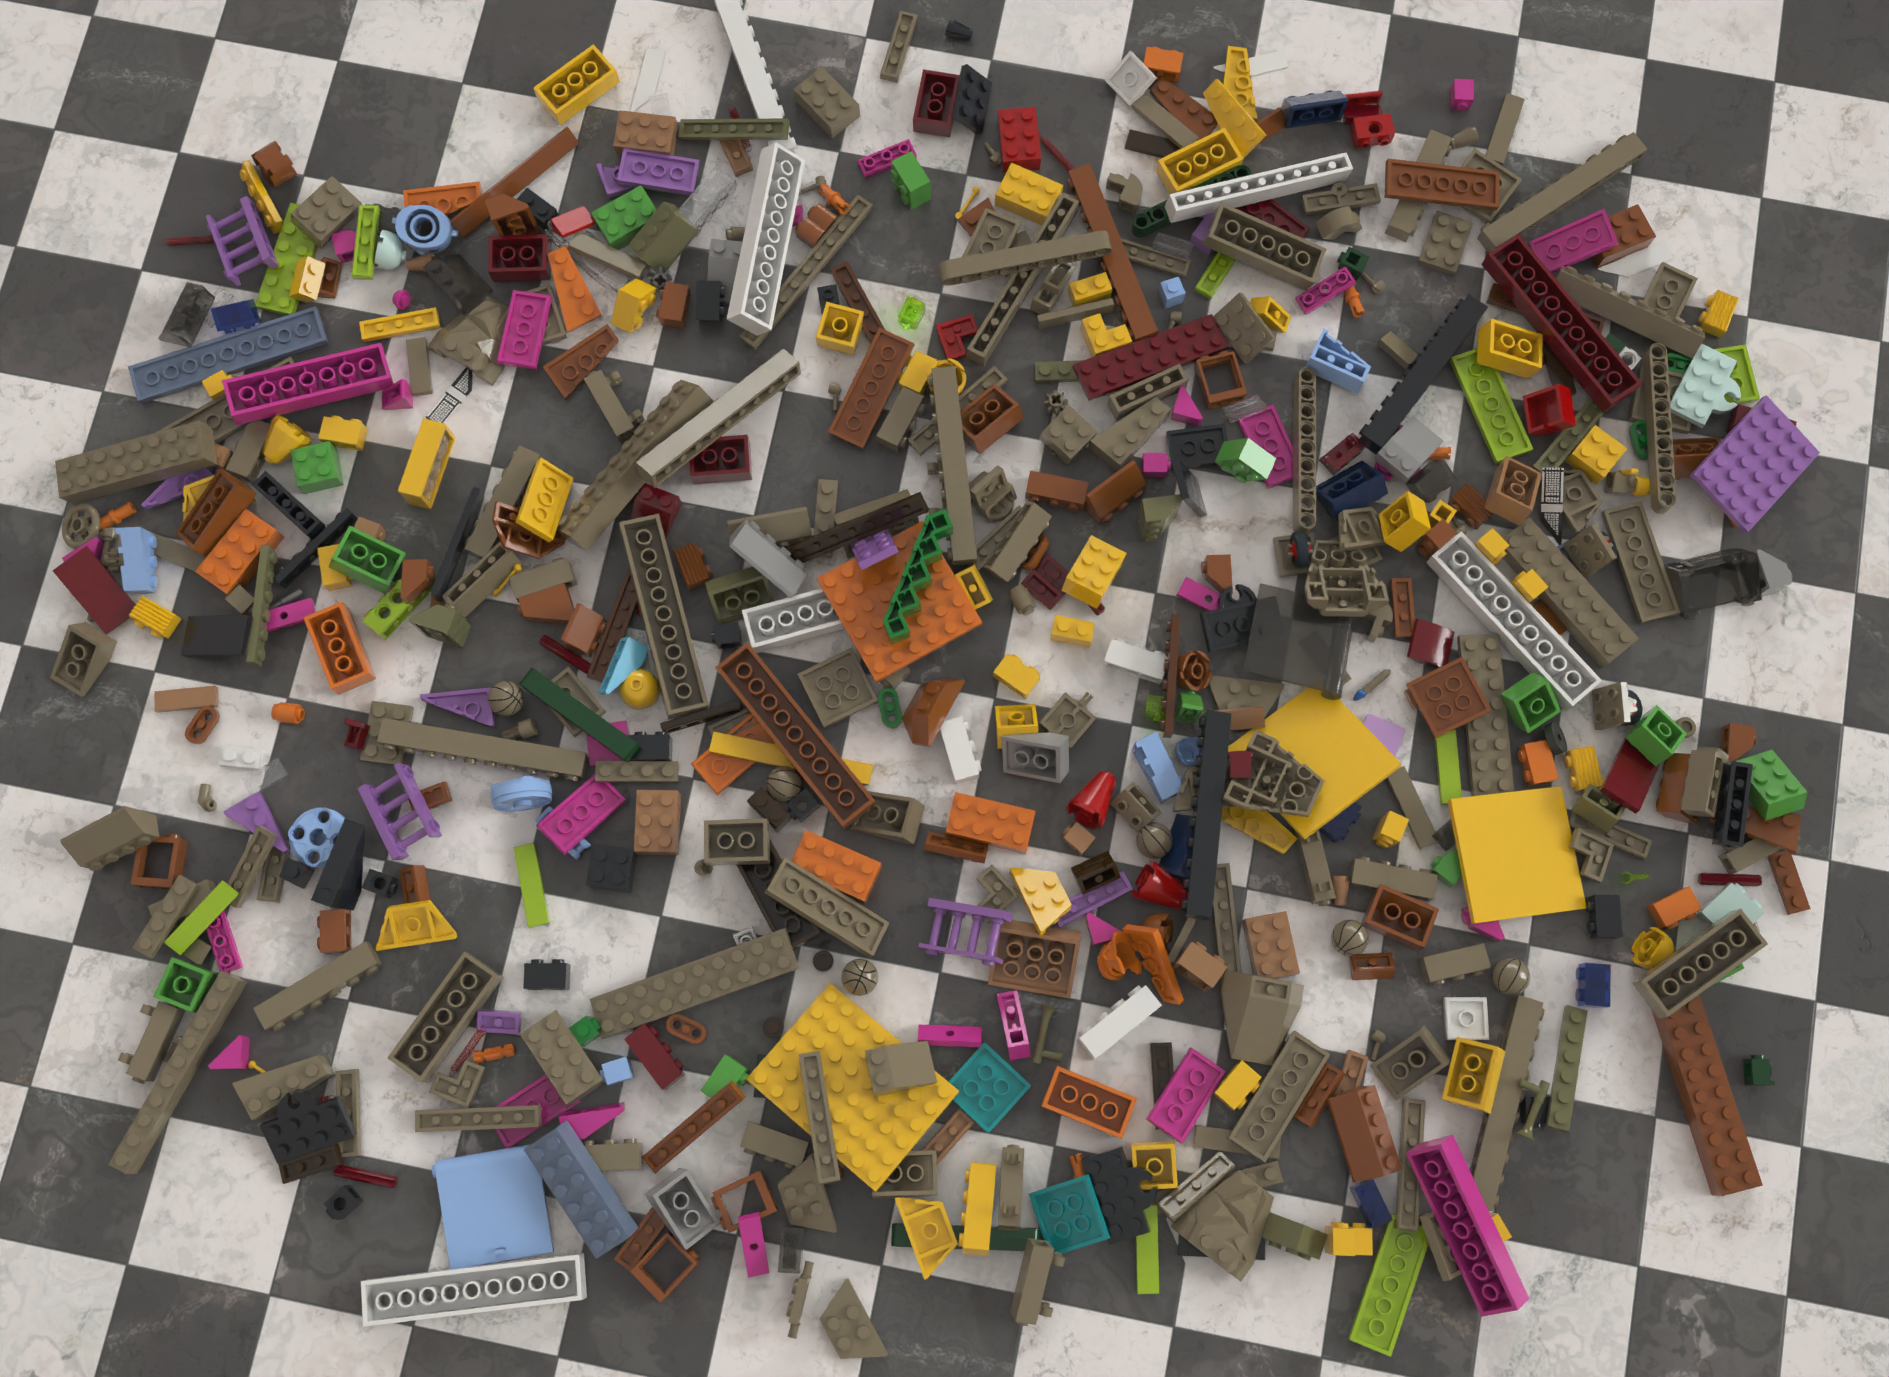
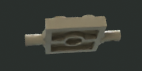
[1039,692,1097,750]
[786,1261,814,1339]

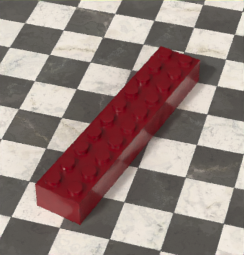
[1481,234,1642,414]

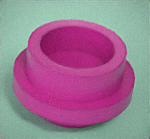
[392,290,411,309]

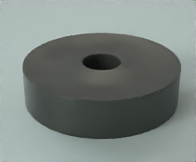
[1544,722,1567,755]

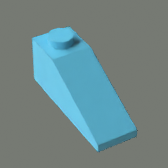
[598,637,649,695]

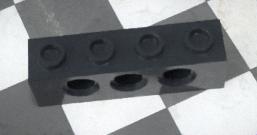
[251,471,326,539]
[1712,761,1753,848]

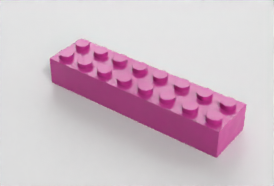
[222,343,393,425]
[1406,1134,1530,1317]

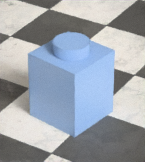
[1158,276,1186,309]
[600,1057,635,1086]

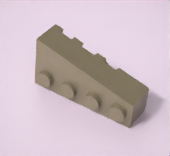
[1088,397,1171,472]
[232,1055,335,1120]

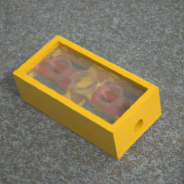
[398,418,456,510]

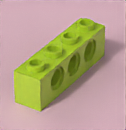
[362,576,436,641]

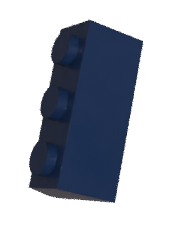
[1281,90,1348,129]
[1316,461,1388,522]
[1159,814,1191,881]

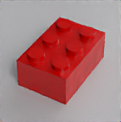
[997,107,1041,173]

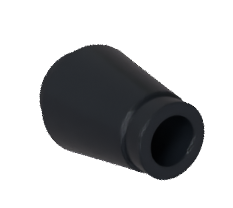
[945,19,973,41]

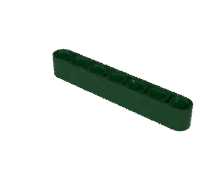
[1132,165,1251,238]
[519,667,640,763]
[891,1223,1040,1251]

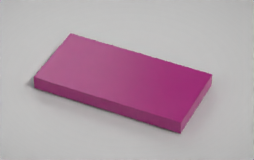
[1529,209,1619,274]
[497,290,552,370]
[1237,404,1303,489]
[536,774,626,856]
[1145,1047,1226,1144]
[495,1075,581,1148]

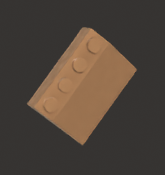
[988,920,1081,999]

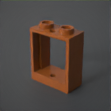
[1194,351,1247,410]
[130,834,188,889]
[711,1170,778,1233]
[630,1231,700,1303]

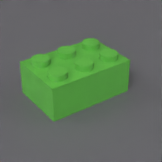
[591,185,657,250]
[329,526,406,594]
[1736,750,1808,821]

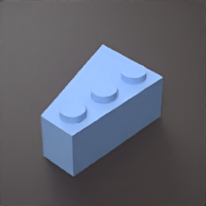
[1306,328,1371,394]
[115,527,158,594]
[1131,731,1183,804]

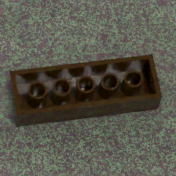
[737,839,822,951]

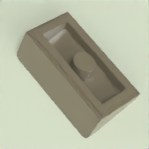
[1377,331,1417,370]

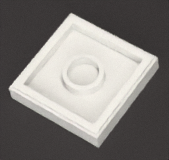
[1105,51,1157,107]
[1443,997,1489,1040]

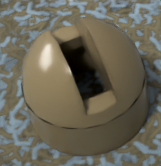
[694,859,713,876]

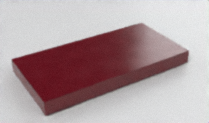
[1235,199,1310,238]
[52,546,136,634]
[1600,738,1660,814]

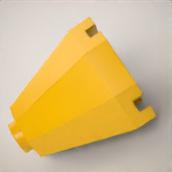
[262,414,313,465]

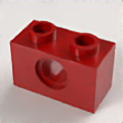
[1350,113,1395,149]

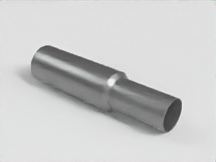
[269,587,305,609]

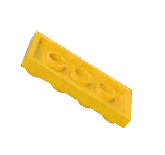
[515,458,574,542]

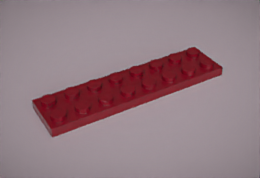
[1072,314,1229,401]

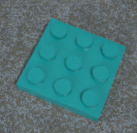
[949,1042,1031,1134]
[1029,1174,1110,1254]

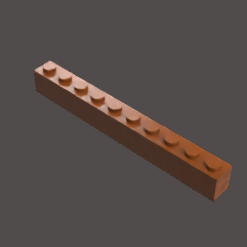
[1067,163,1158,342]

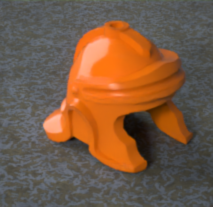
[1097,931,1141,981]

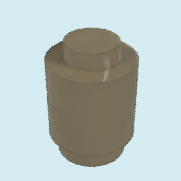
[1009,585,1036,616]

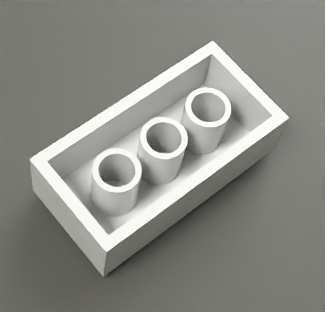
[1077,985,1162,1060]

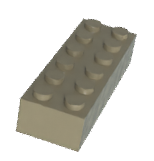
[1202,202,1326,290]
[1632,909,1768,1019]
[388,951,503,1083]

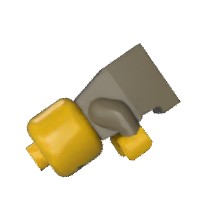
[1604,468,1650,497]

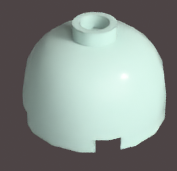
[375,230,407,270]

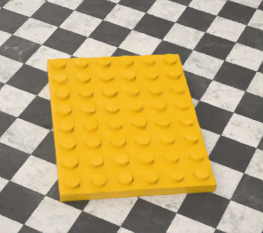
[746,983,959,1192]

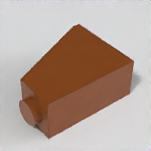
[517,583,575,625]

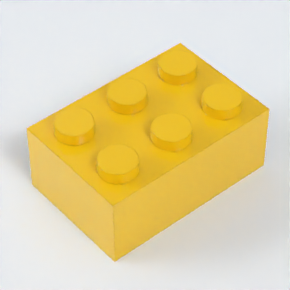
[995,163,1064,225]
[1477,318,1543,379]
[1061,535,1127,609]
[1442,1037,1506,1114]

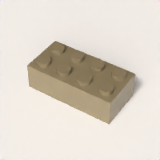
[520,1010,604,1108]

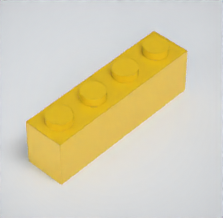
[958,1162,997,1257]

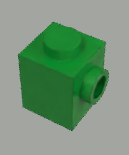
[569,1015,601,1046]

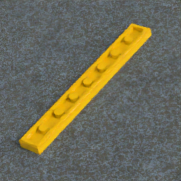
[709,731,873,786]

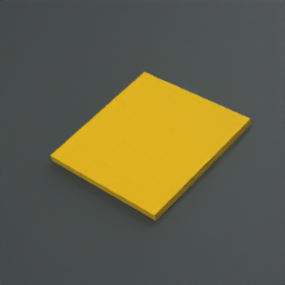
[1228,679,1402,840]
[1447,786,1587,924]

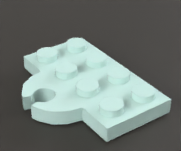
[1670,344,1741,428]

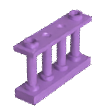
[206,196,279,286]
[357,763,442,860]
[918,898,1013,966]

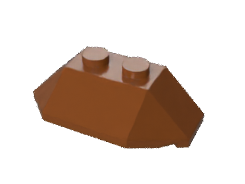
[492,501,566,559]
[901,677,965,747]

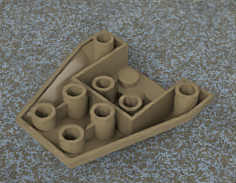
[1221,970,1304,1066]

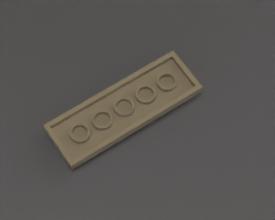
[1601,501,1681,624]
[764,857,889,959]
[1227,1030,1330,1163]

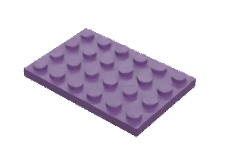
[1689,395,1820,533]

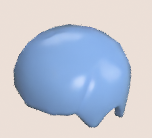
[1175,737,1199,767]

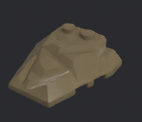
[427,295,509,386]
[1304,540,1389,617]
[1223,730,1324,817]
[1171,1170,1274,1282]

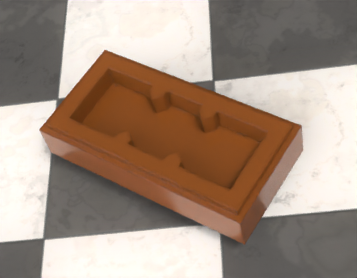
[409,781,452,811]

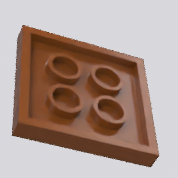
[1406,657,1492,739]

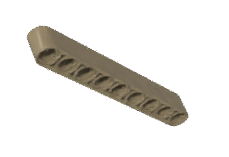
[938,230,1112,286]
[1642,343,1676,514]
[1293,367,1316,535]

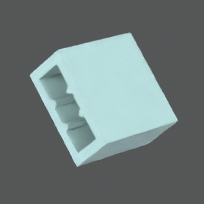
[1698,883,1764,925]

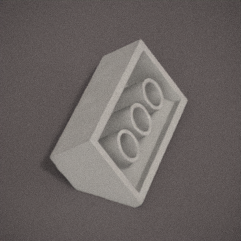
[729,519,807,598]

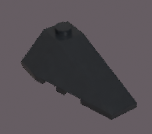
[311,819,365,910]

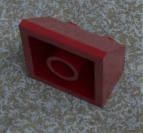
[630,483,682,538]

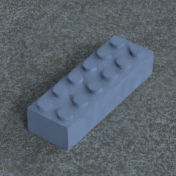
[524,1120,639,1259]

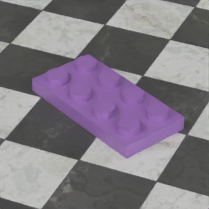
[617,148,700,197]
[850,529,899,570]

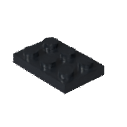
[951,64,992,135]
[1166,424,1228,470]

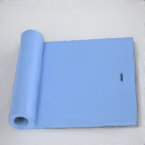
[432,1144,554,1269]

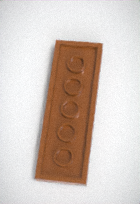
[1384,158,1500,211]
[828,327,915,450]

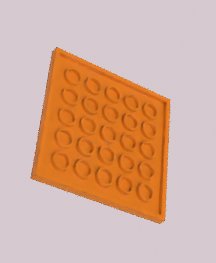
[816,521,982,683]

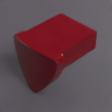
[344,718,370,750]
[1228,751,1253,778]

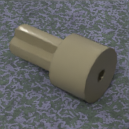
[502,718,538,740]

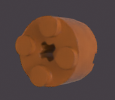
[251,141,297,188]

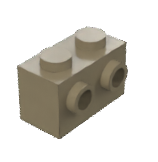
[1110,782,1162,833]

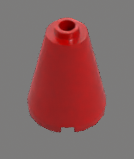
[1066,771,1116,829]
[1132,860,1185,910]

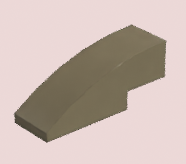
[1030,263,1076,314]

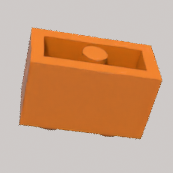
[1144,47,1184,83]
[1518,740,1558,787]
[1646,886,1702,930]

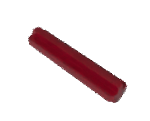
[539,635,591,674]
[1698,873,1762,887]
[333,1165,397,1188]

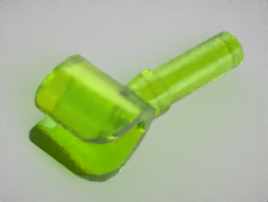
[1619,871,1649,885]

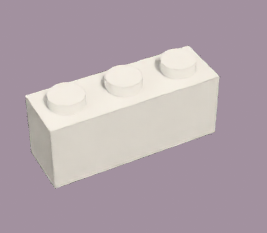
[1103,638,1168,684]
[939,716,982,784]

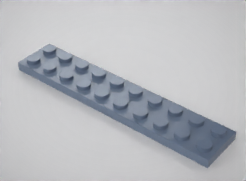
[128,306,328,404]

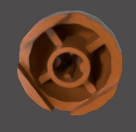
[1176,651,1212,691]
[1140,913,1173,953]

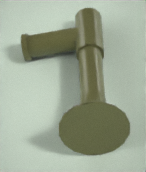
[1032,1003,1062,1064]
[1514,1078,1550,1142]

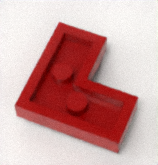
[936,314,978,360]

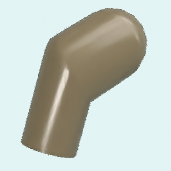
[198,783,217,812]

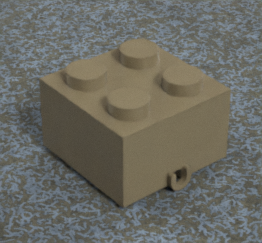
[1039,405,1097,465]

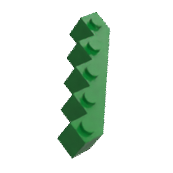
[883,509,953,645]

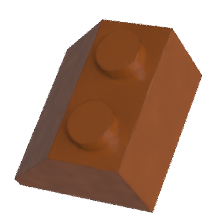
[561,603,607,658]

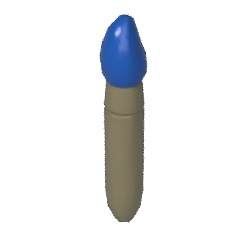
[1353,669,1391,701]

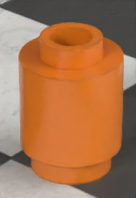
[271,702,305,724]

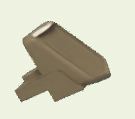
[969,465,1017,523]

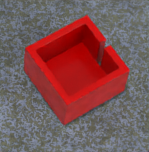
[1523,384,1576,438]

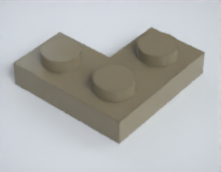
[1569,828,1614,883]
[976,864,1019,924]
[429,1060,487,1108]

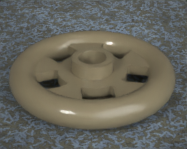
[62,503,100,549]

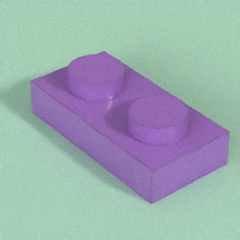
[477,1009,521,1034]

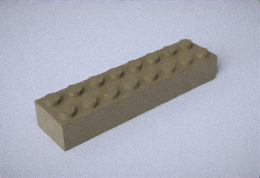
[55,421,217,504]
[1503,517,1639,669]

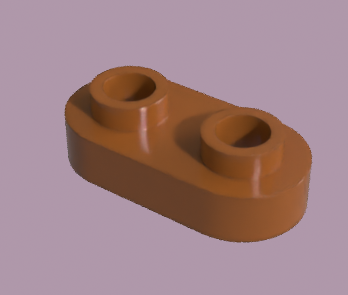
[1020,533,1049,571]
[185,706,220,744]
[666,1014,707,1044]

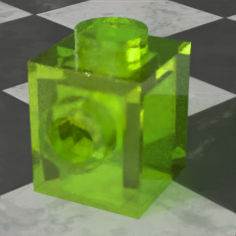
[898,296,926,331]
[1143,694,1165,723]

